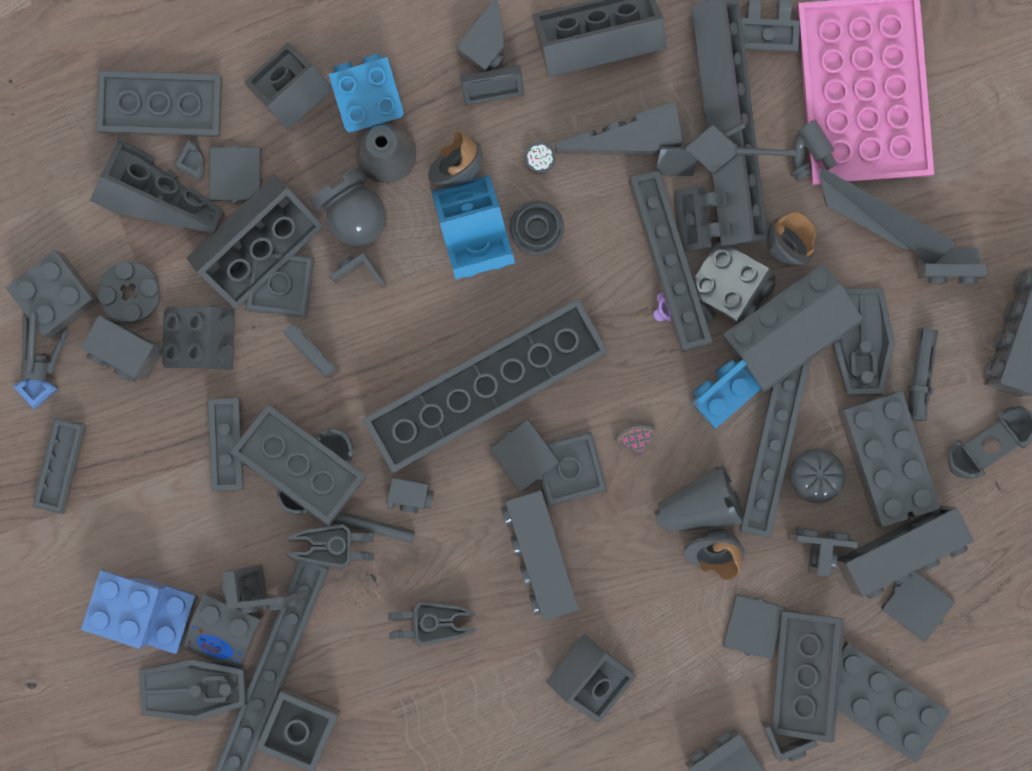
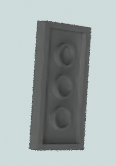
[96,71,222,137]
[230,404,366,527]
[772,611,845,743]
[837,642,950,763]

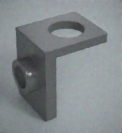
[329,253,385,287]
[761,721,818,762]

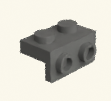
[917,248,987,284]

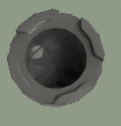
[311,167,386,247]

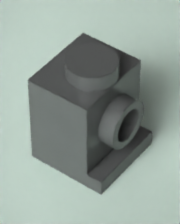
[386,477,434,513]

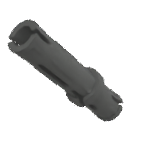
[908,328,938,421]

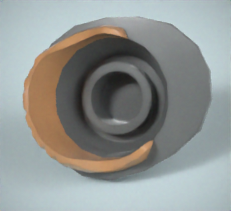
[428,131,483,185]
[767,212,817,265]
[683,529,745,580]

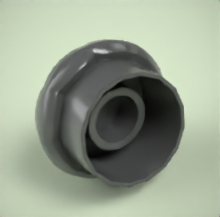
[510,201,564,255]
[790,448,845,503]

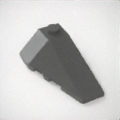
[554,102,683,156]
[90,139,223,233]

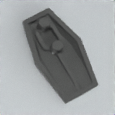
[833,289,895,395]
[140,659,247,722]

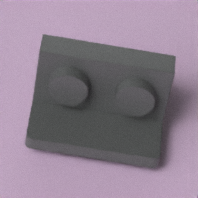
[787,528,858,577]

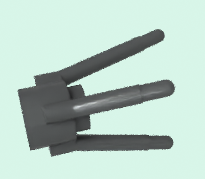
[21,311,69,381]

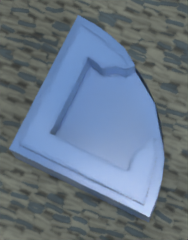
[13,379,58,409]

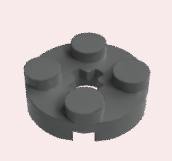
[97,261,161,323]

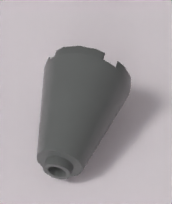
[356,123,416,184]
[655,465,743,532]

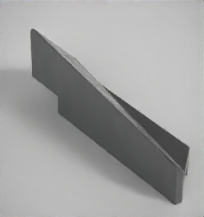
[816,167,955,264]

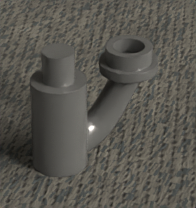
[790,119,837,181]

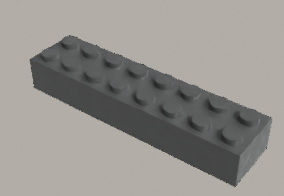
[362,298,609,473]

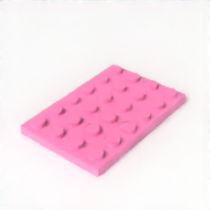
[797,0,934,186]

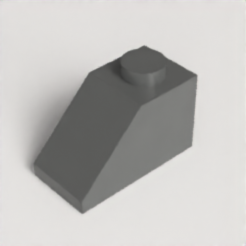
[456,0,505,72]

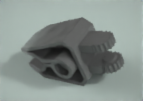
[287,524,374,570]
[388,602,476,647]

